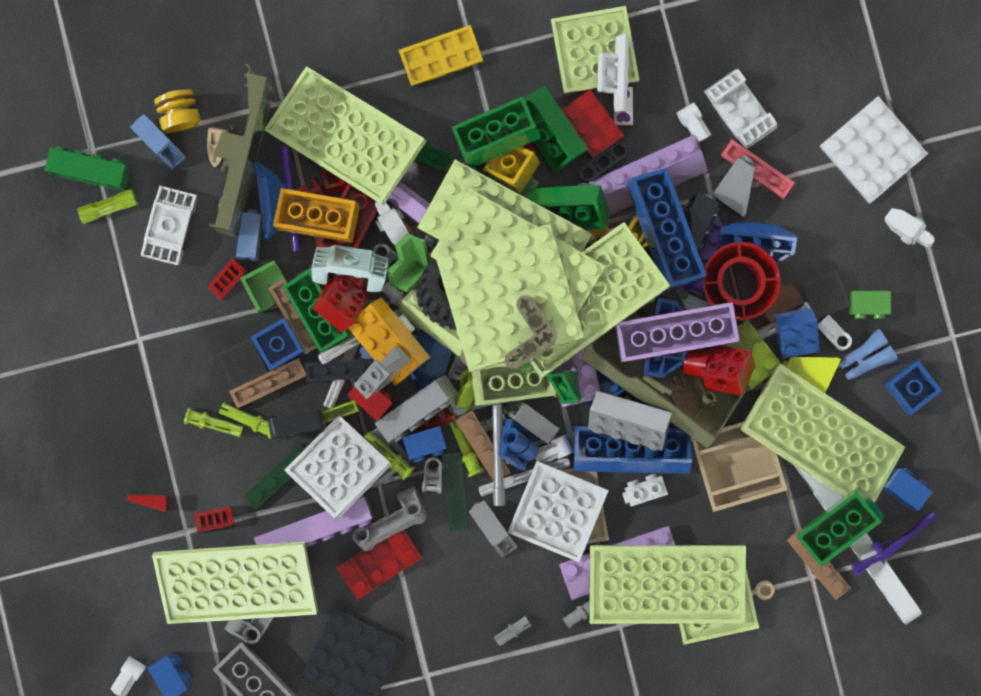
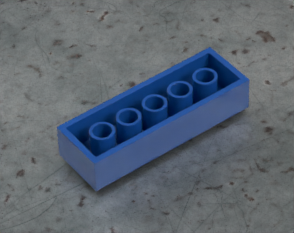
[626,167,707,292]
[574,426,692,474]

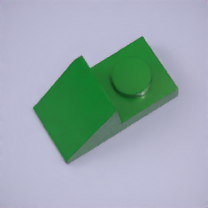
[547,370,582,404]

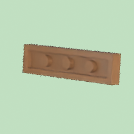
[268,278,317,354]
[229,358,306,408]
[455,409,511,481]
[786,528,851,600]

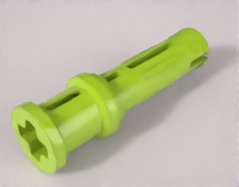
[219,402,271,439]
[184,408,243,438]
[449,420,485,477]
[364,431,415,481]

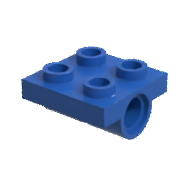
[498,419,539,470]

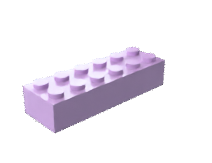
[615,302,739,362]
[254,496,374,547]

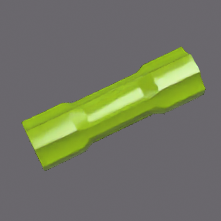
[77,189,138,224]

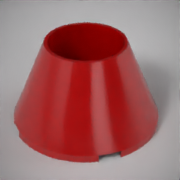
[702,242,781,320]

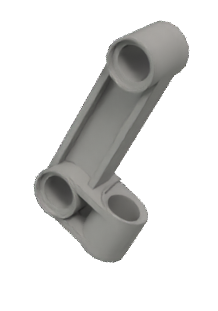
[353,485,427,551]
[224,617,274,644]

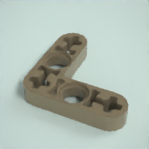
[505,295,557,369]

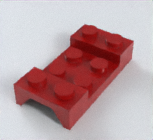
[336,529,423,600]

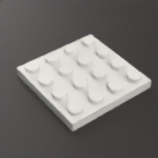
[820,96,928,204]
[285,416,392,521]
[508,461,609,562]

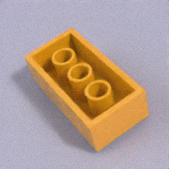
[273,188,360,243]
[348,297,430,386]

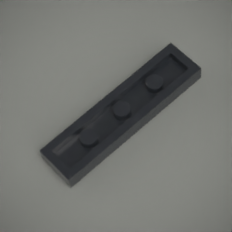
[305,358,375,382]

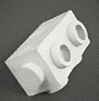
[622,474,668,506]

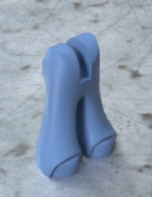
[839,329,898,380]

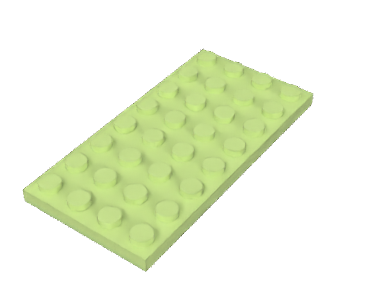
[264,66,426,205]
[417,160,592,252]
[430,189,606,315]
[526,222,670,378]
[740,364,905,503]
[152,541,318,624]
[589,545,746,624]

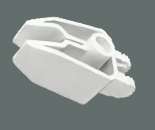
[375,201,409,244]
[885,208,935,248]

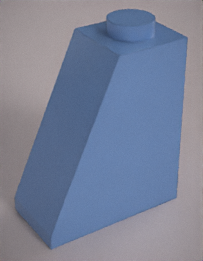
[130,114,186,170]
[236,210,263,261]

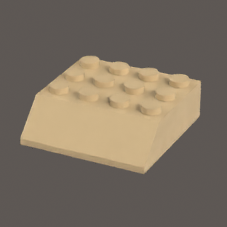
[691,421,787,512]

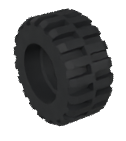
[416,258,456,330]

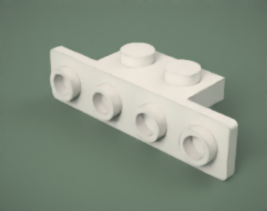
[597,34,630,113]

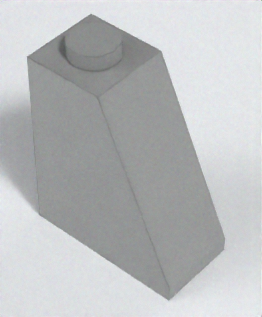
[712,155,756,217]
[502,400,559,444]
[468,501,518,558]

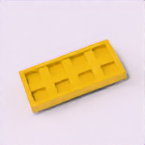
[399,25,483,87]

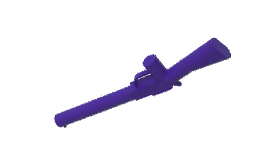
[281,147,301,251]
[851,512,938,577]

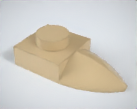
[207,127,229,167]

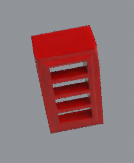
[207,258,248,300]
[127,494,169,511]
[194,506,236,533]

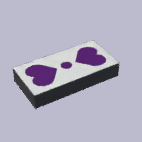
[613,87,633,126]

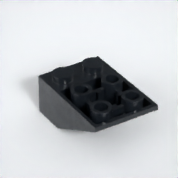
[684,193,720,254]

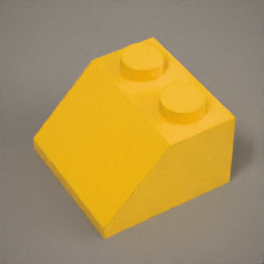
[483,147,540,194]

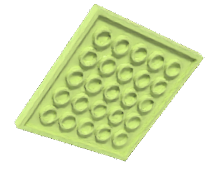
[436,224,584,372]

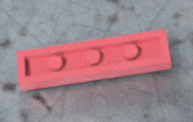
[721,140,795,199]

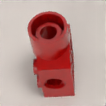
[312,274,369,332]
[684,345,756,395]

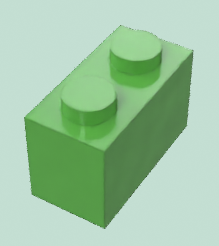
[849,291,891,319]

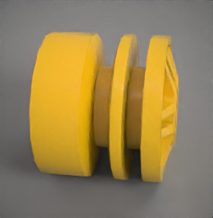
[154,89,201,133]

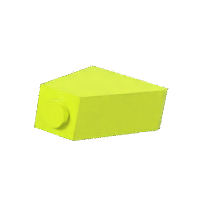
[782,357,841,393]

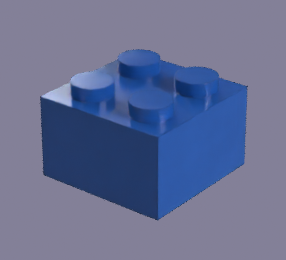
[774,308,820,359]
[251,318,305,371]
[884,360,942,415]
[403,426,447,462]
[883,468,932,511]
[147,652,193,696]

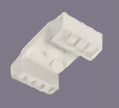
[704,69,777,149]
[141,185,198,265]

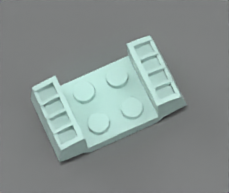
[311,245,389,292]

